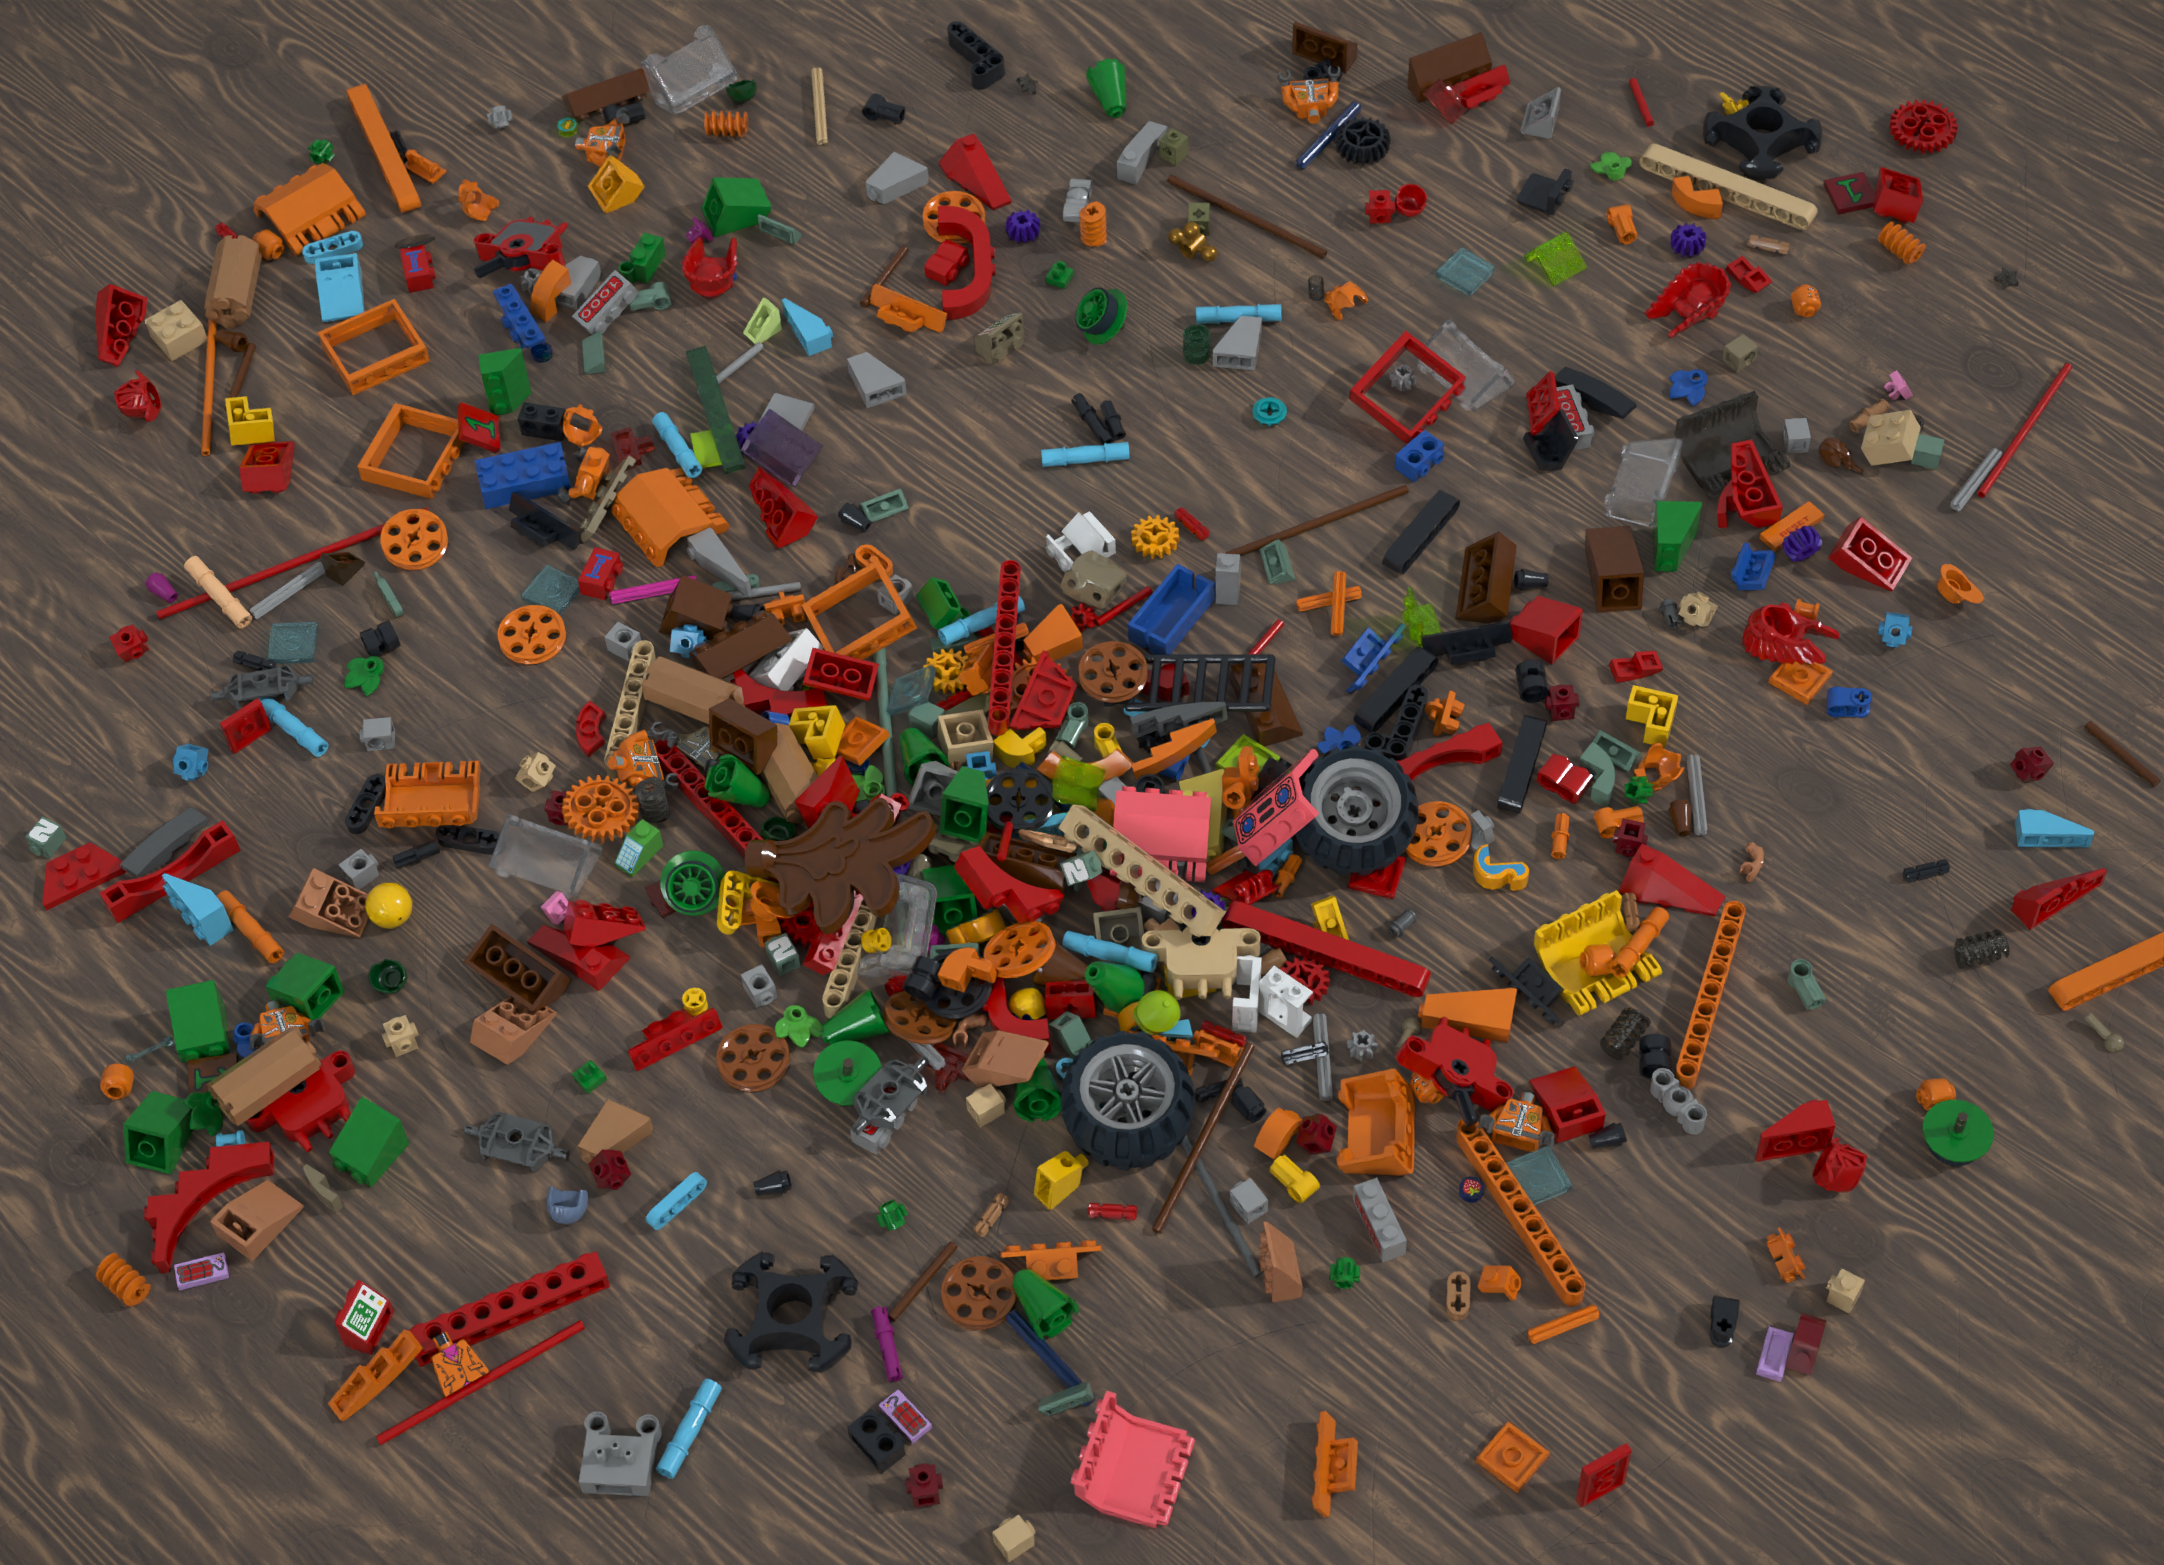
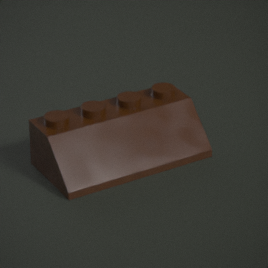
[1408,32,1492,103]
[562,68,651,120]
[1456,532,1517,624]
[689,610,792,679]
[1229,663,1303,747]
[976,832,1077,894]
[464,924,572,1012]

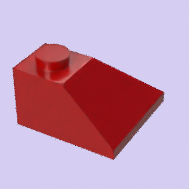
[1086,865,1122,912]

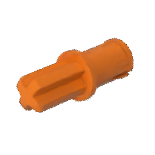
[1551,813,1570,859]
[1271,854,1302,898]

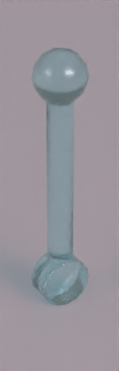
[125,1036,174,1063]

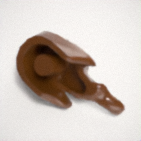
[1818,437,1864,473]
[834,553,861,585]
[1115,881,1143,909]

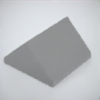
[1520,87,1561,139]
[908,761,958,816]

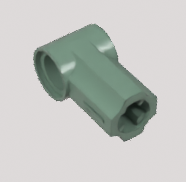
[629,282,671,310]
[1055,702,1089,749]
[1787,959,1826,1010]

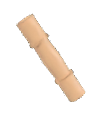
[184,556,252,629]

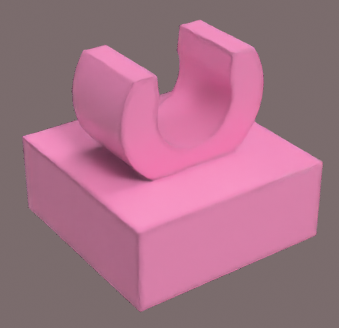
[1884,370,1913,400]
[541,891,568,925]

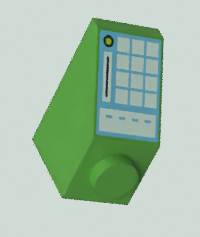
[614,819,663,877]

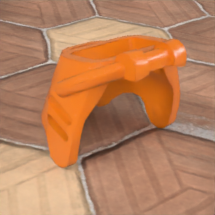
[458,179,499,221]
[1324,281,1368,321]
[563,404,603,447]
[1633,743,1685,791]

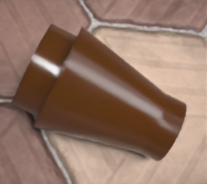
[216,330,248,353]
[1668,799,1692,836]

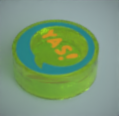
[557,117,578,137]

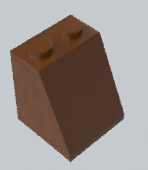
[658,575,733,640]

